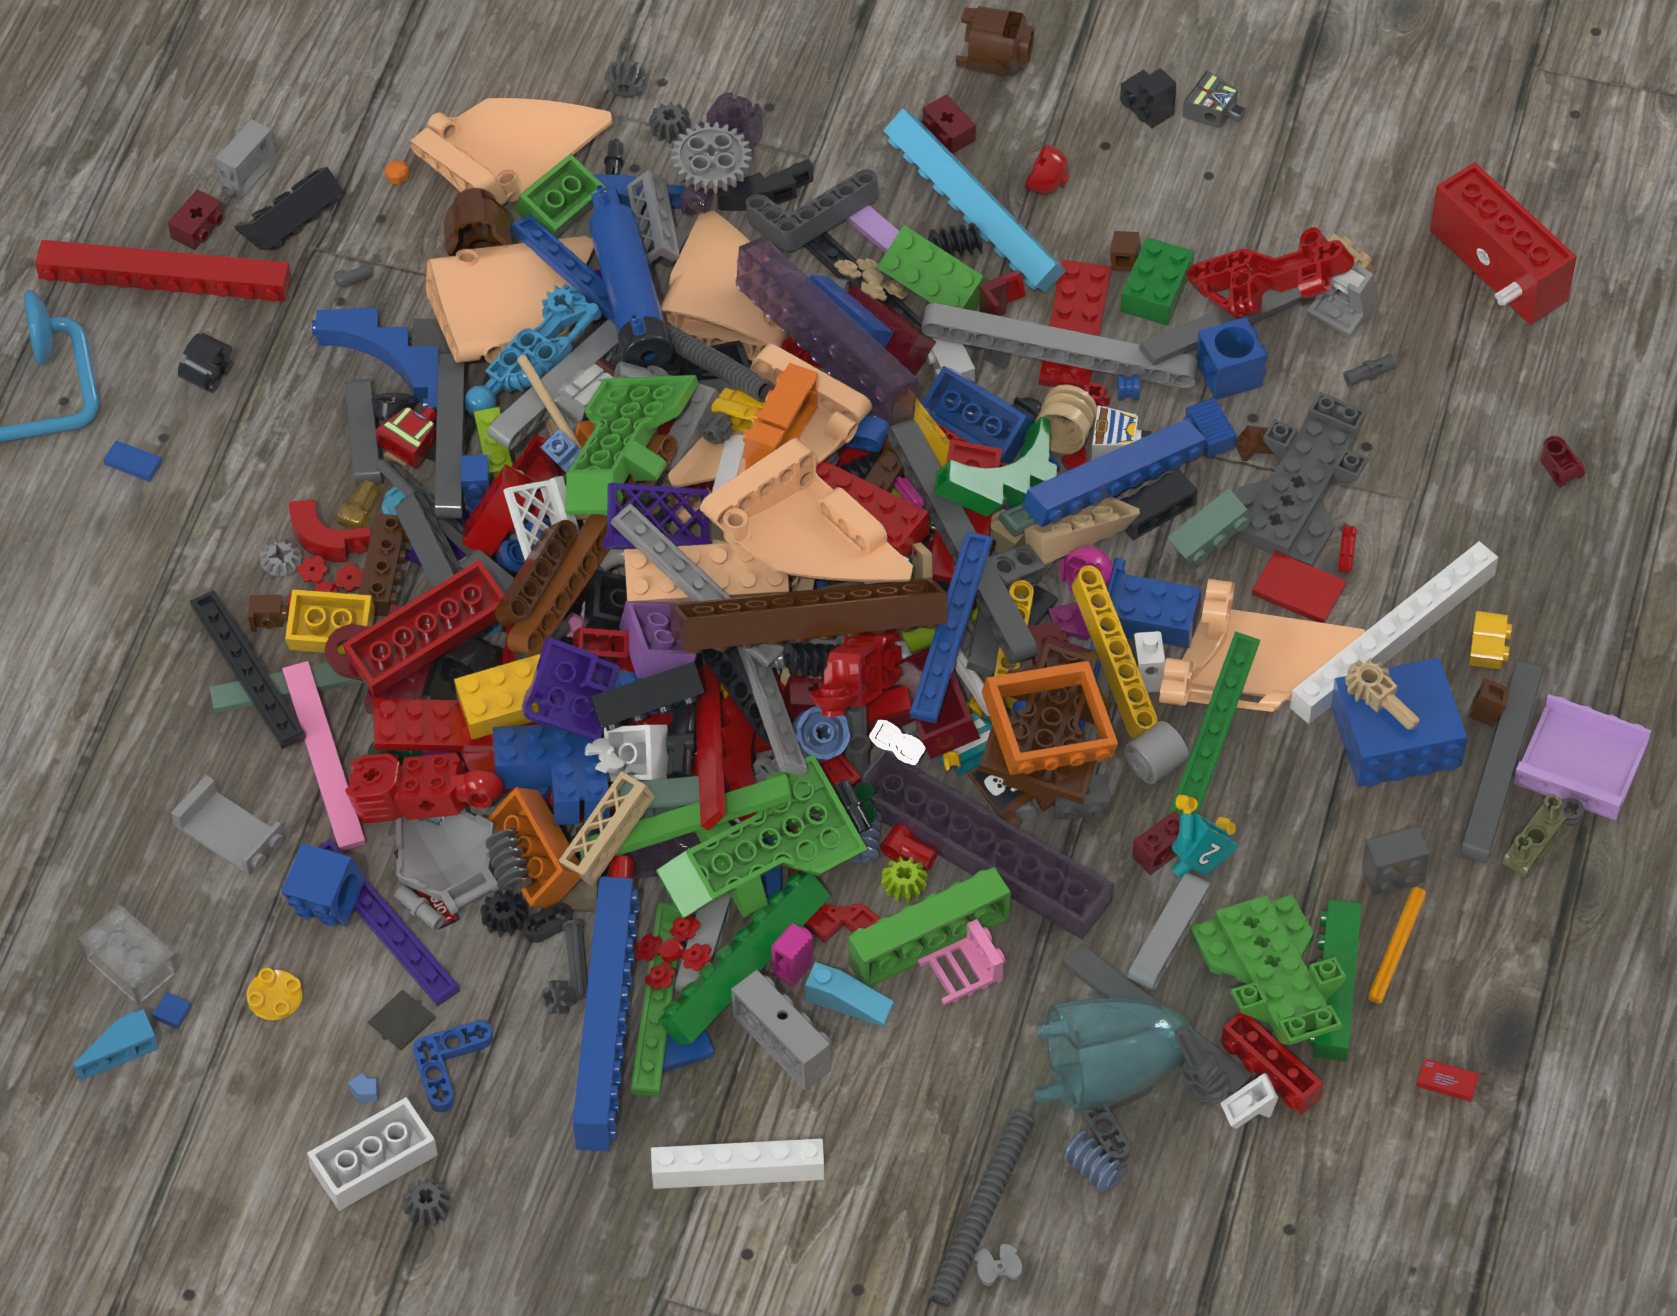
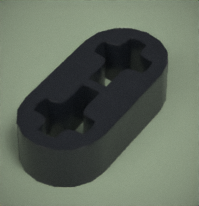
[523,903,572,943]

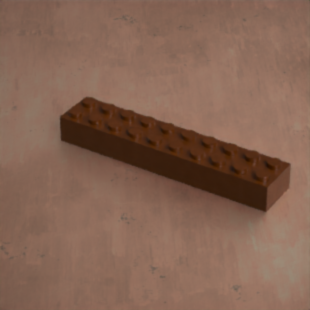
[670,577,947,654]

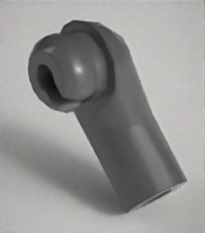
[334,265,373,288]

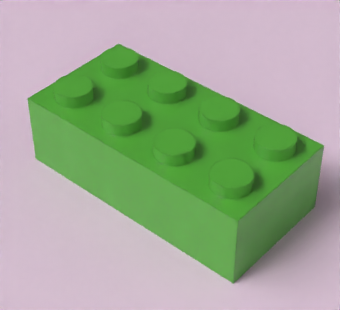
[876,225,990,311]

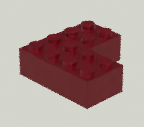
[867,648,980,759]

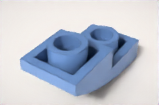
[541,429,581,472]

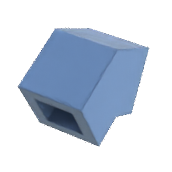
[348,1073,378,1103]

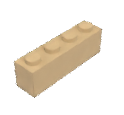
[1024,497,1140,565]

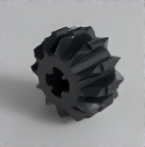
[480,891,527,938]

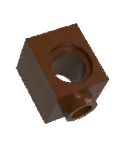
[1469,678,1510,727]

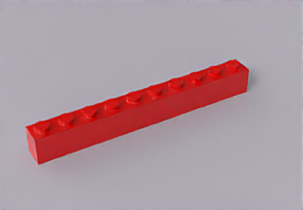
[35,240,291,302]

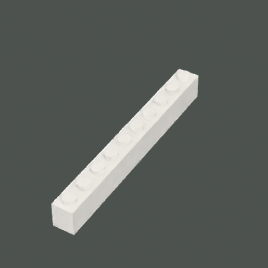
[1290,541,1498,724]

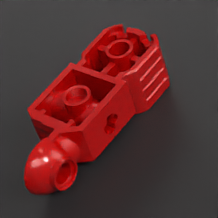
[810,630,902,717]
[345,752,504,823]

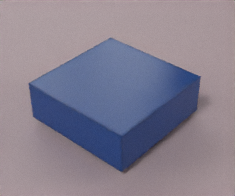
[153,992,192,1029]

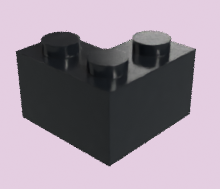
[1120,68,1177,129]

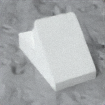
[1220,1073,1278,1129]

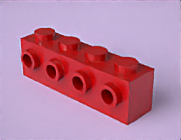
[1221,1011,1323,1115]

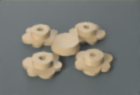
[834,259,908,301]

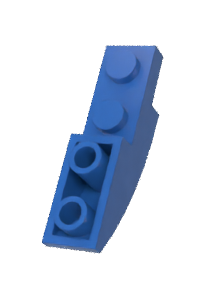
[593,174,686,214]

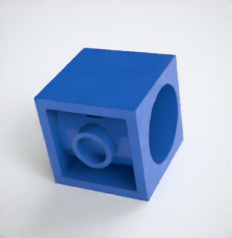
[1196,317,1268,400]
[281,843,366,927]

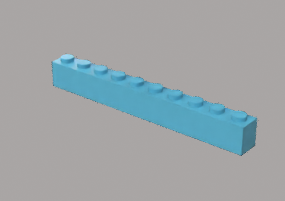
[883,108,1066,293]

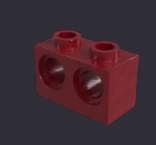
[1132,810,1180,875]

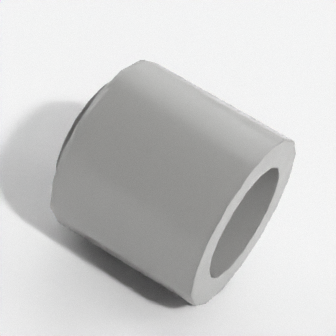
[1125,721,1189,785]

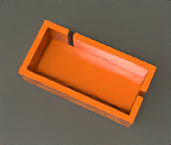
[743,362,818,470]

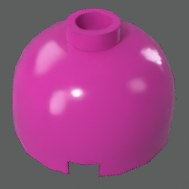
[1059,546,1113,595]

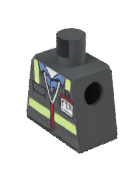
[1183,70,1246,128]

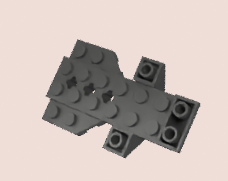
[1232,392,1369,567]

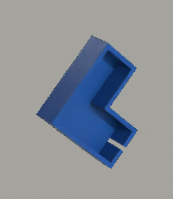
[493,725,610,825]

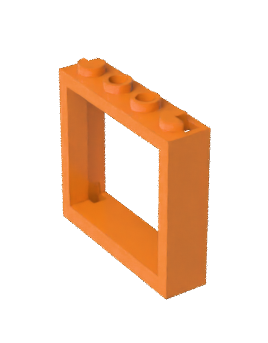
[981,661,1118,775]

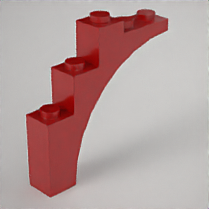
[720,696,756,822]

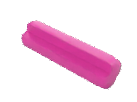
[894,476,925,509]

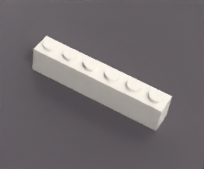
[651,1139,824,1189]

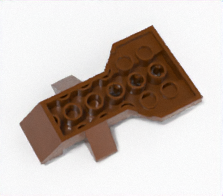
[978,636,1111,804]

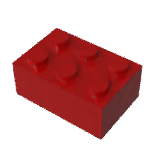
[462,464,532,558]

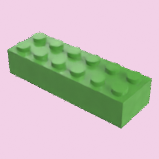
[848,867,1011,987]

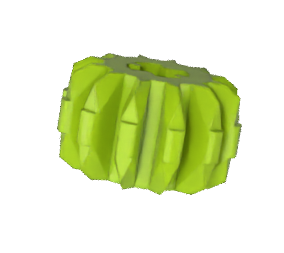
[881,856,928,904]

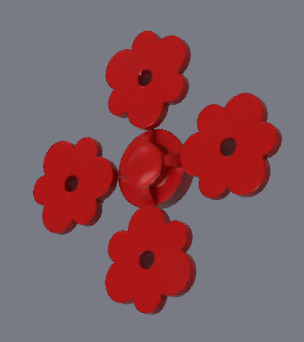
[286,556,363,612]
[635,915,711,991]

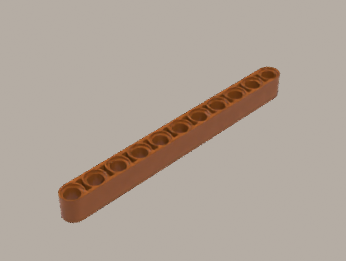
[507,434,677,655]

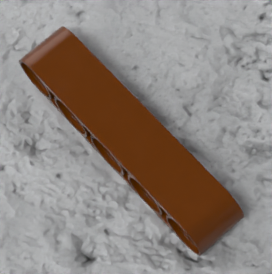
[495,520,577,626]

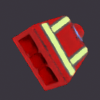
[375,407,437,469]

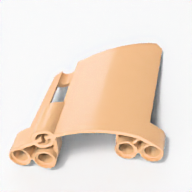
[1159,579,1365,712]

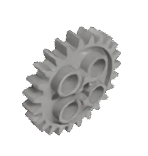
[671,122,752,193]

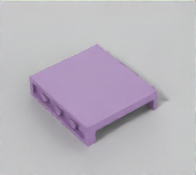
[1513,694,1651,821]

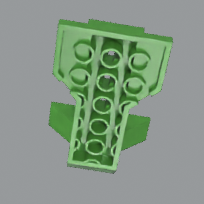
[563,375,699,516]
[656,754,867,918]
[1190,895,1346,1045]

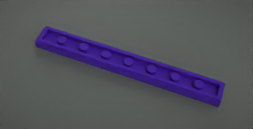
[318,839,460,1006]

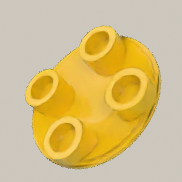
[246,968,302,1020]

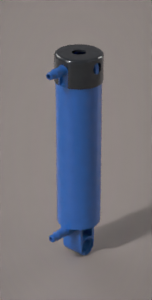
[589,185,673,368]

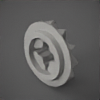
[260,539,302,576]

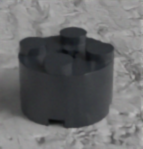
[178,332,233,393]
[438,637,499,695]

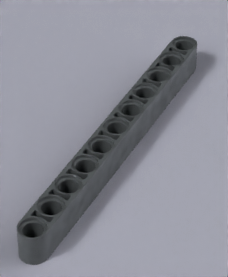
[887,419,1038,665]

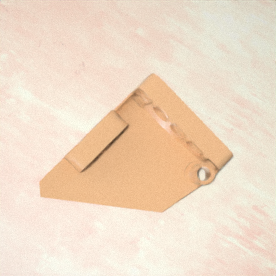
[660,210,791,361]

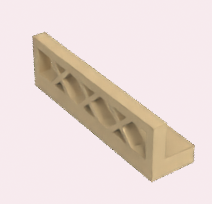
[559,772,655,886]

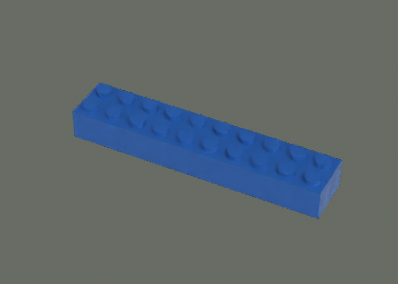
[573,877,640,1151]

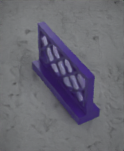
[603,483,712,550]

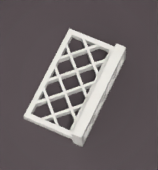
[503,476,580,560]

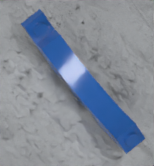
[312,307,439,423]

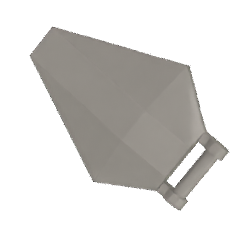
[396,808,499,916]

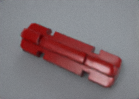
[1338,525,1357,573]

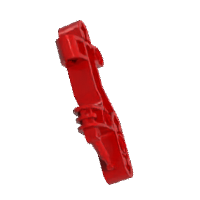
[1187,227,1354,319]

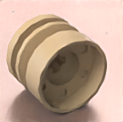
[1035,385,1097,454]

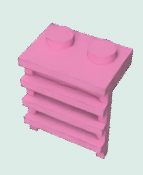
[918,919,1005,1005]

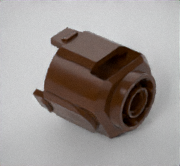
[955,6,1034,76]
[443,188,512,256]

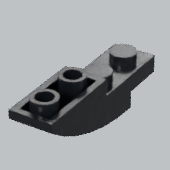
[716,159,813,211]

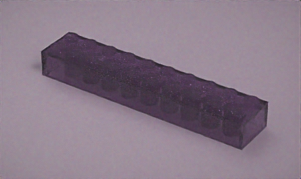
[735,236,918,426]
[860,751,1114,940]

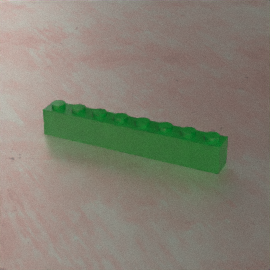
[658,872,831,1045]

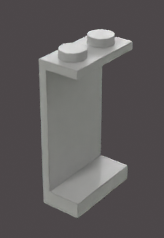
[171,775,284,876]

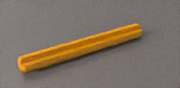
[1368,887,1426,1004]

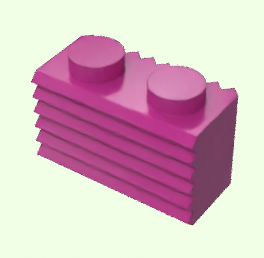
[771,924,813,986]

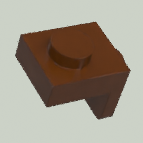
[1236,425,1274,461]

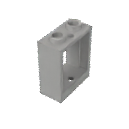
[216,119,277,200]

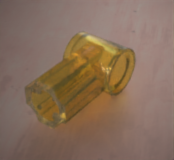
[337,480,381,529]

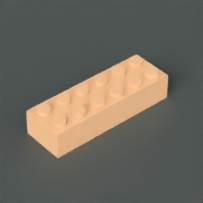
[624,543,789,603]

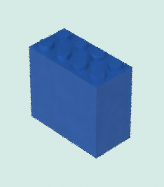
[1331,658,1467,787]

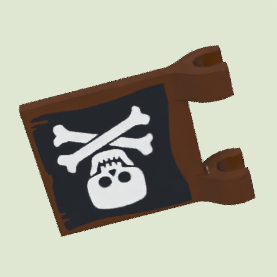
[967,766,1056,834]

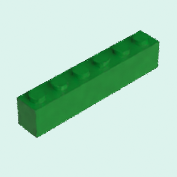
[1309,899,1362,1062]

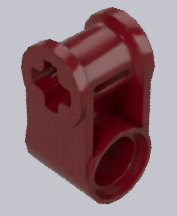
[1540,436,1585,487]

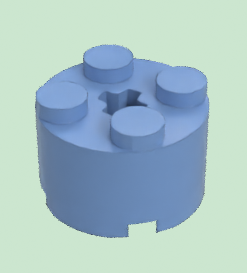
[792,706,850,763]

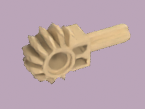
[1345,658,1420,730]

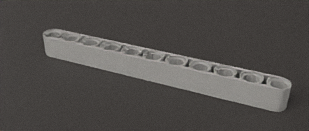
[921,303,1198,389]

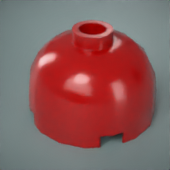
[1024,143,1070,194]

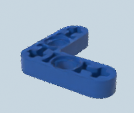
[413,1021,493,1113]

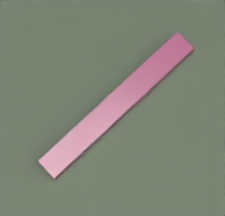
[282,661,366,851]

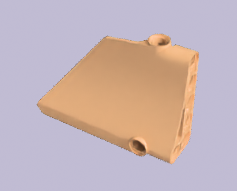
[409,98,612,206]
[426,236,594,363]
[668,344,872,488]

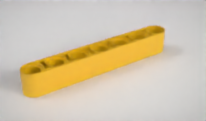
[1072,566,1157,739]

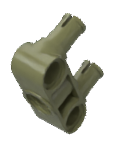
[1502,794,1568,878]

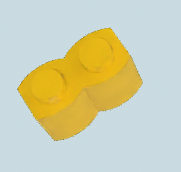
[1469,611,1512,670]

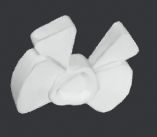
[585,738,625,773]

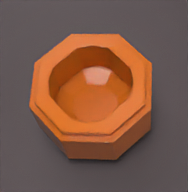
[384,160,410,185]

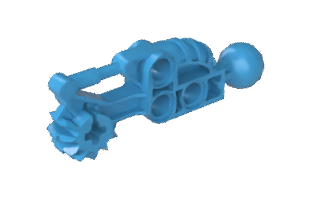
[464,284,602,416]

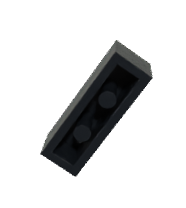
[1120,469,1197,541]

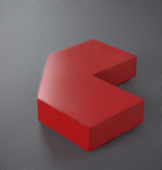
[805,904,881,943]

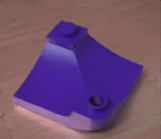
[522,637,620,741]

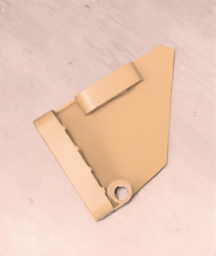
[700,438,913,582]

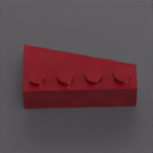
[848,284,936,384]

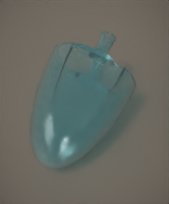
[1034,998,1194,1113]

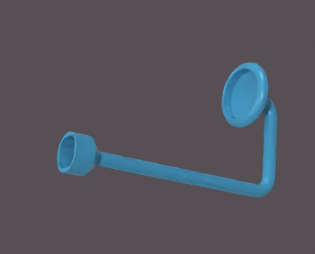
[0,290,99,442]

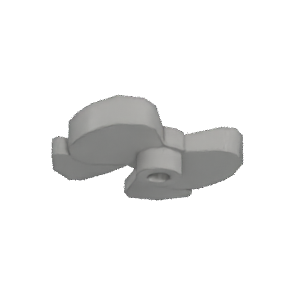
[975,1244,1022,1286]

